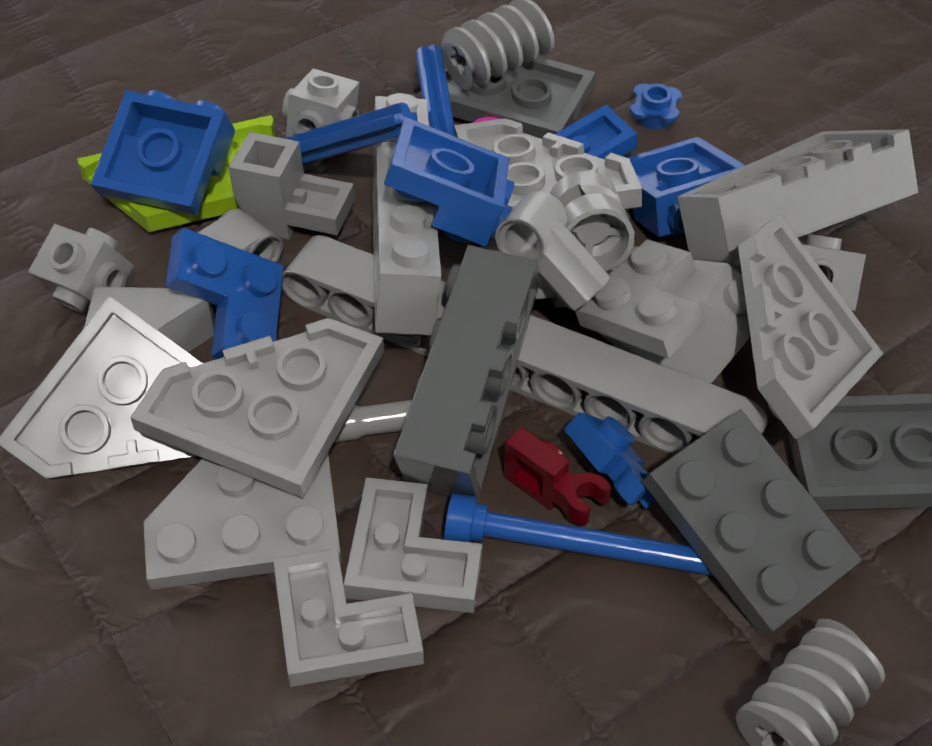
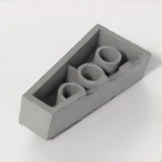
[677,129,919,267]

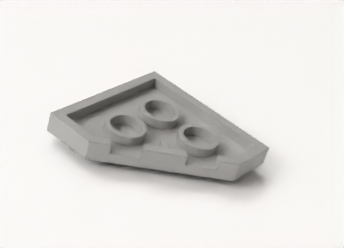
[455,118,642,210]
[738,214,883,439]
[0,295,203,479]
[130,318,384,498]
[144,453,342,590]

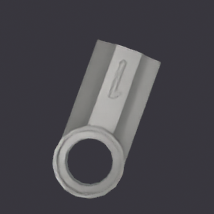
[495,191,610,311]

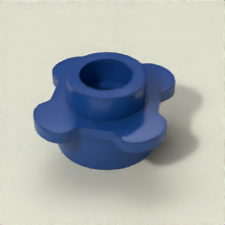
[630,84,682,129]

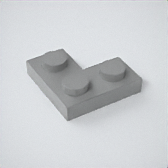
[575,239,706,359]
[344,478,482,613]
[273,548,424,687]

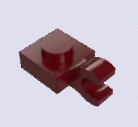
[504,427,611,526]

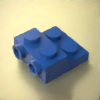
[90,90,235,215]
[384,117,514,247]
[627,137,746,237]

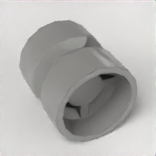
[550,170,635,272]

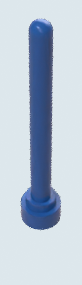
[444,493,714,576]

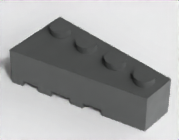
[393,245,540,503]

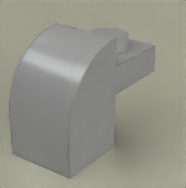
[228,132,355,240]

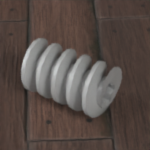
[441,0,555,91]
[736,619,886,746]

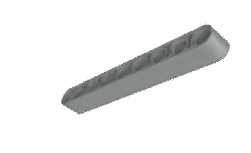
[281,235,767,456]

